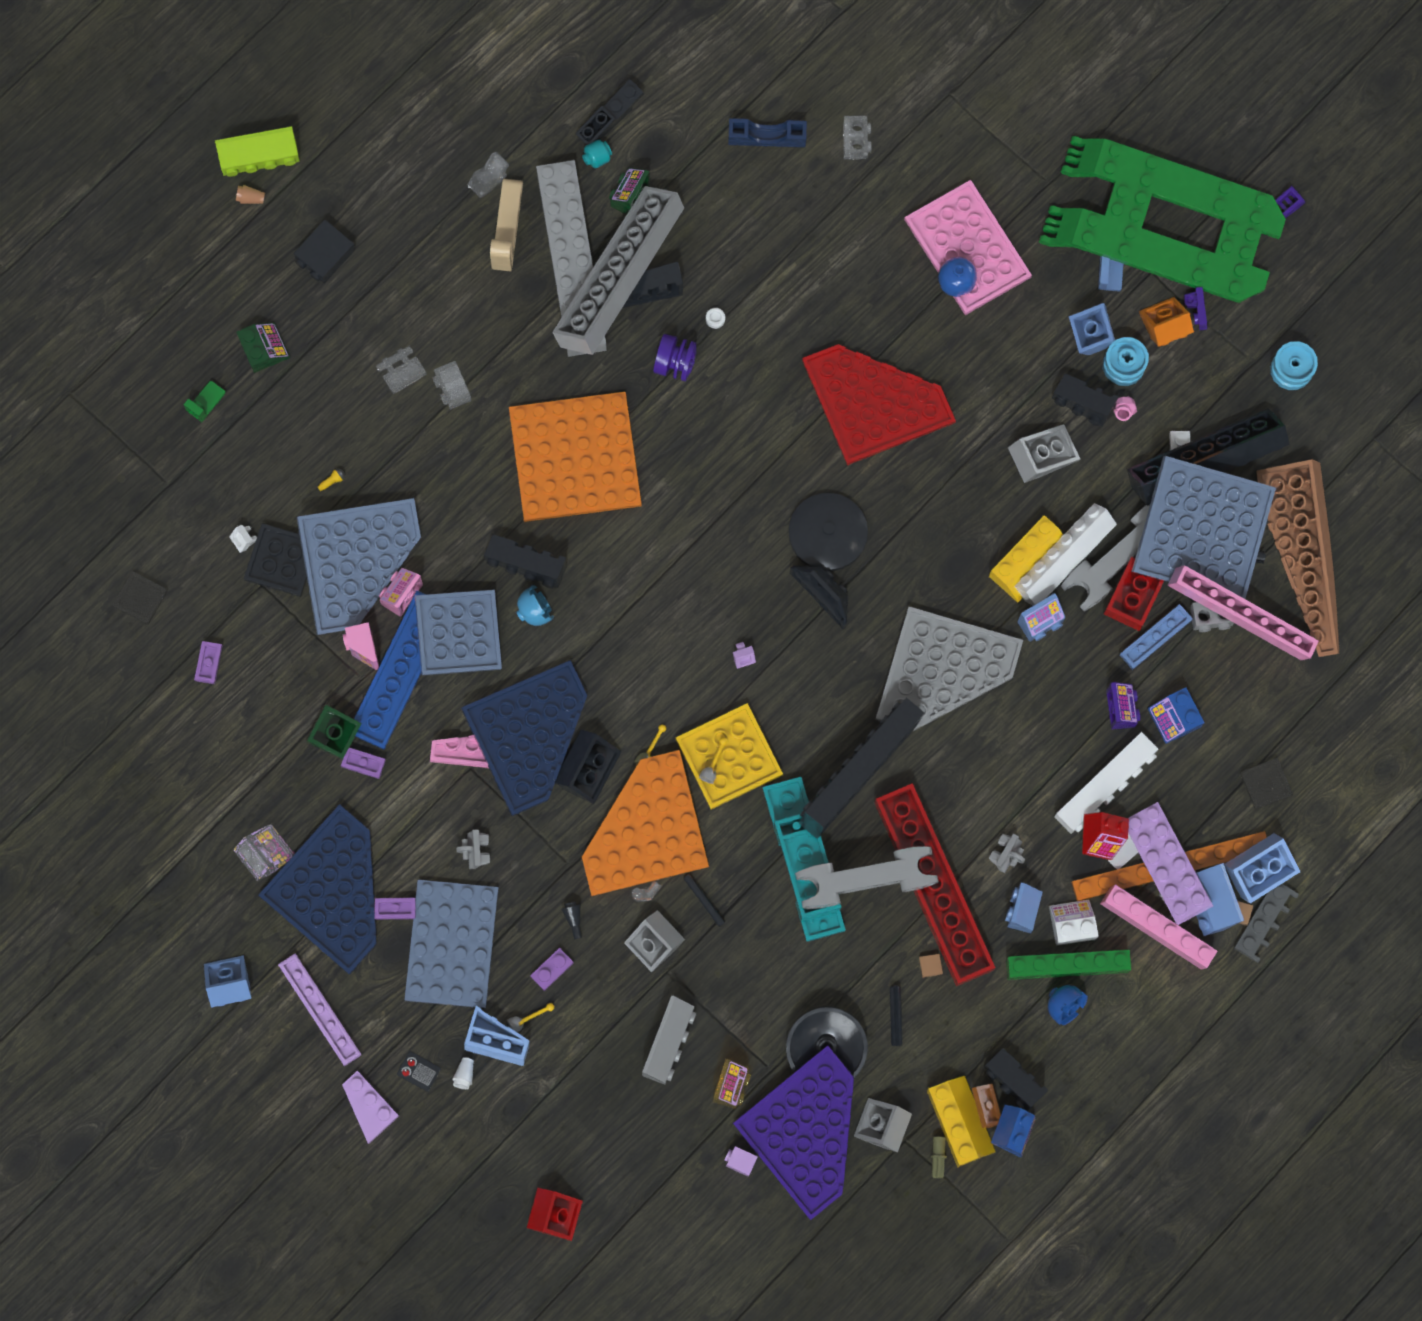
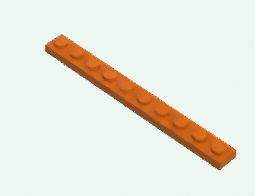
[1071,831,1267,901]

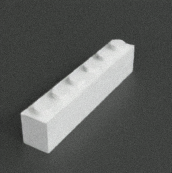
[1015,503,1117,606]
[1055,732,1158,834]

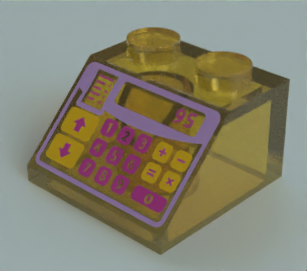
[713,1059,751,1109]

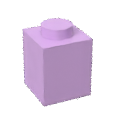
[725,1146,757,1177]

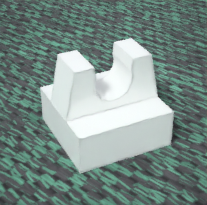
[230,525,257,553]

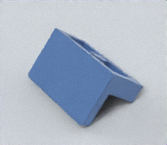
[1098,256,1123,291]

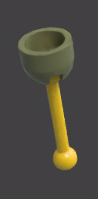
[634,724,666,765]

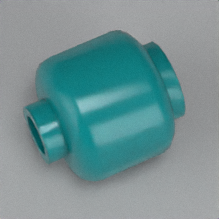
[582,140,612,168]

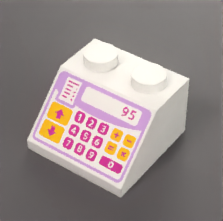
[1049,900,1098,946]

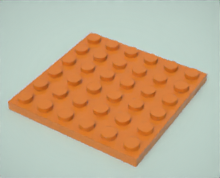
[509,392,641,522]

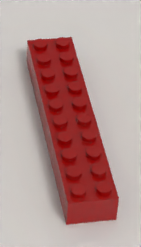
[874,783,995,987]

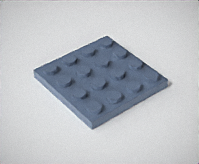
[415,590,502,676]

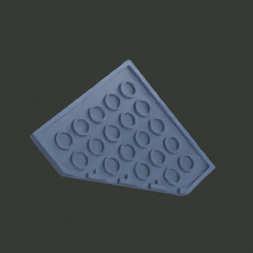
[296,498,421,635]

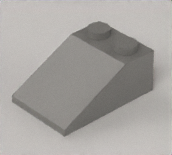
[1008,424,1080,483]

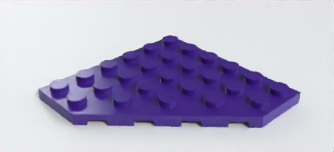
[733,1045,854,1220]

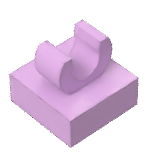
[733,642,756,669]

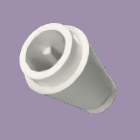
[452,1058,474,1089]

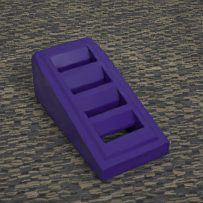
[1275,186,1305,218]

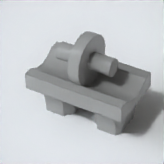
[456,830,490,869]
[989,834,1025,873]

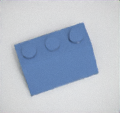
[1196,863,1244,936]

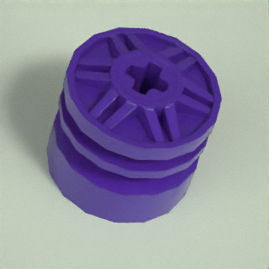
[653,333,697,382]

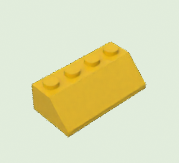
[989,515,1063,603]
[927,1076,995,1167]

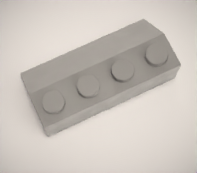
[642,996,696,1085]

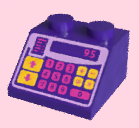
[1106,682,1140,730]

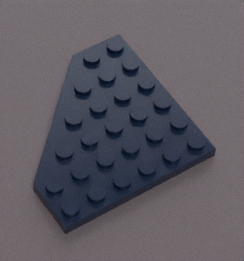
[461,660,587,816]
[259,804,377,975]

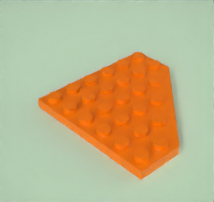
[582,750,709,897]

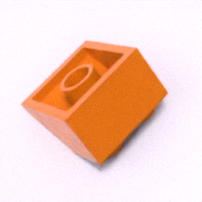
[1139,297,1194,347]

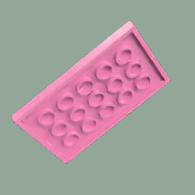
[904,180,1032,315]

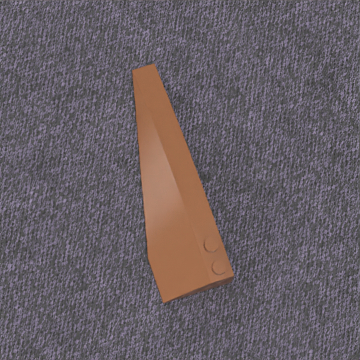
[1257,459,1339,657]

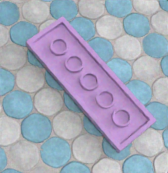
[1128,802,1213,925]

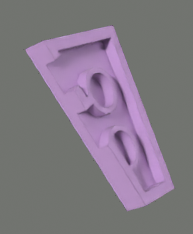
[342,1071,399,1144]

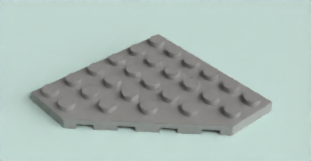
[875,607,1023,731]

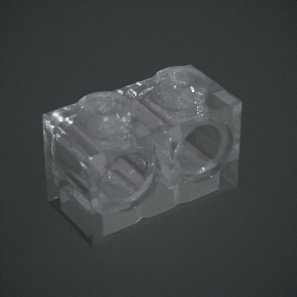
[843,116,871,159]

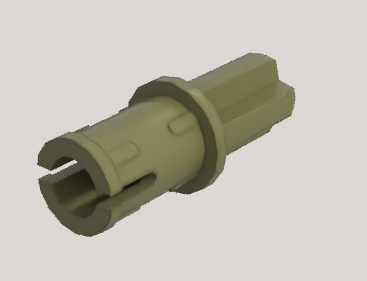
[930,1137,947,1178]

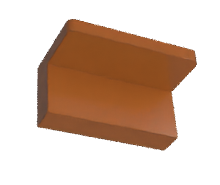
[972,1084,1001,1129]

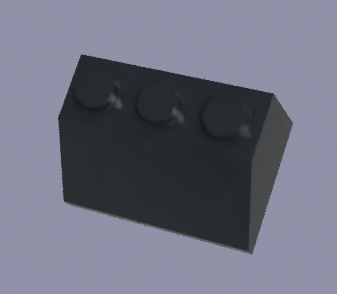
[555,730,621,804]

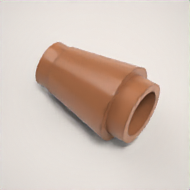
[236,185,265,204]

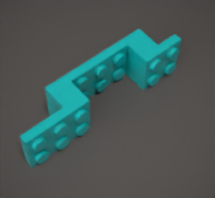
[762,777,846,942]

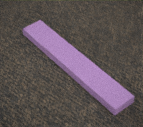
[278,954,361,1066]

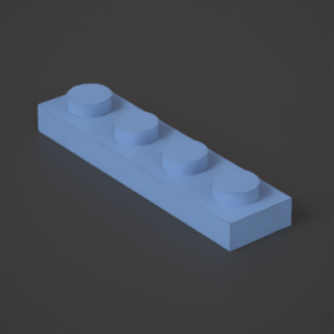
[1120,604,1193,670]

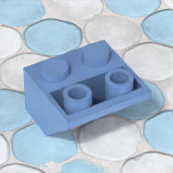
[1005,883,1042,933]

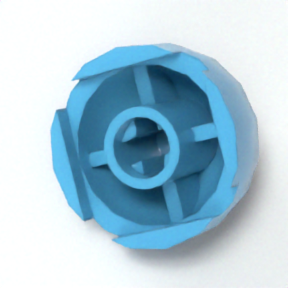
[516,585,554,626]

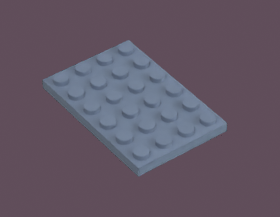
[405,880,499,1009]

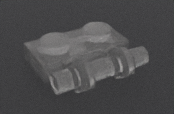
[376,346,427,394]

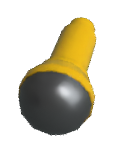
[318,469,345,492]

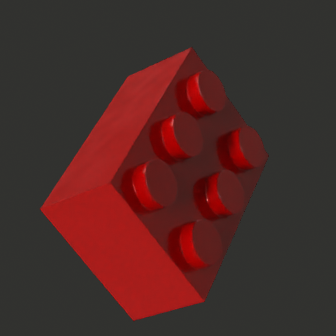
[1104,557,1164,631]

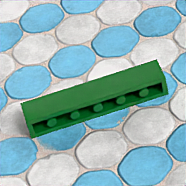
[1006,950,1131,980]

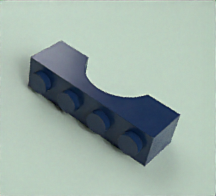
[728,119,807,147]

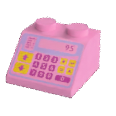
[379,568,423,617]
[342,623,379,670]

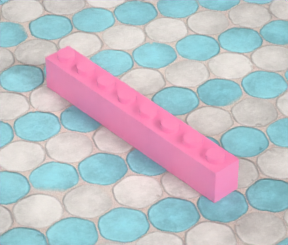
[1168,565,1319,660]

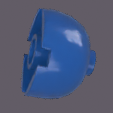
[938,257,977,297]
[1048,985,1088,1025]

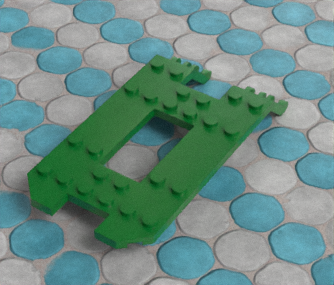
[1039,136,1286,303]

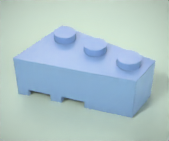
[464,1006,529,1066]

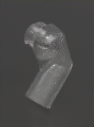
[631,881,661,902]

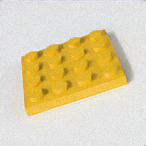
[676,703,783,810]

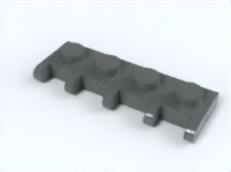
[1234,884,1299,963]

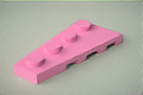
[430,735,489,768]

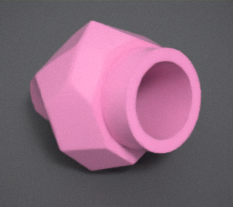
[1113,396,1137,421]

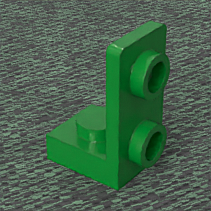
[183,381,226,422]

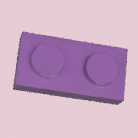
[194,641,223,684]
[341,748,386,779]
[375,898,416,920]
[530,948,574,991]

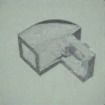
[467,152,509,198]

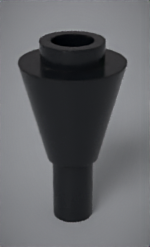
[561,901,582,939]

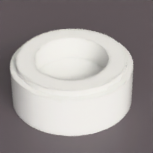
[706,308,725,329]

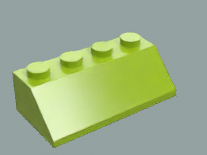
[215,126,300,176]

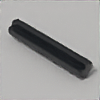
[890,986,902,1046]

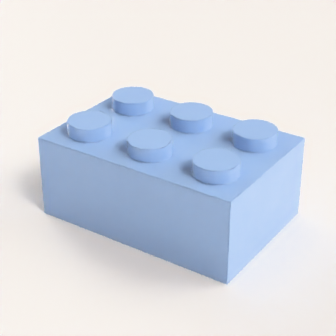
[1224,833,1300,903]

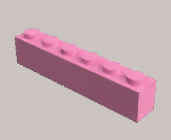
[1100,885,1217,970]

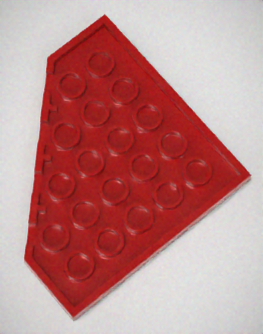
[802,344,956,465]

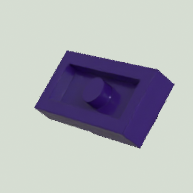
[1184,287,1207,331]

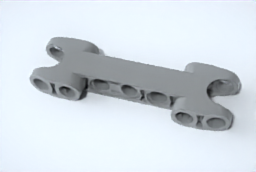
[1061,505,1150,611]
[795,847,939,909]

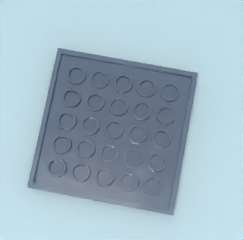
[1132,456,1276,599]

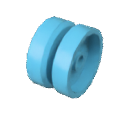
[1103,337,1149,386]
[1270,342,1318,390]

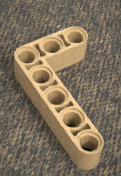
[490,179,523,271]

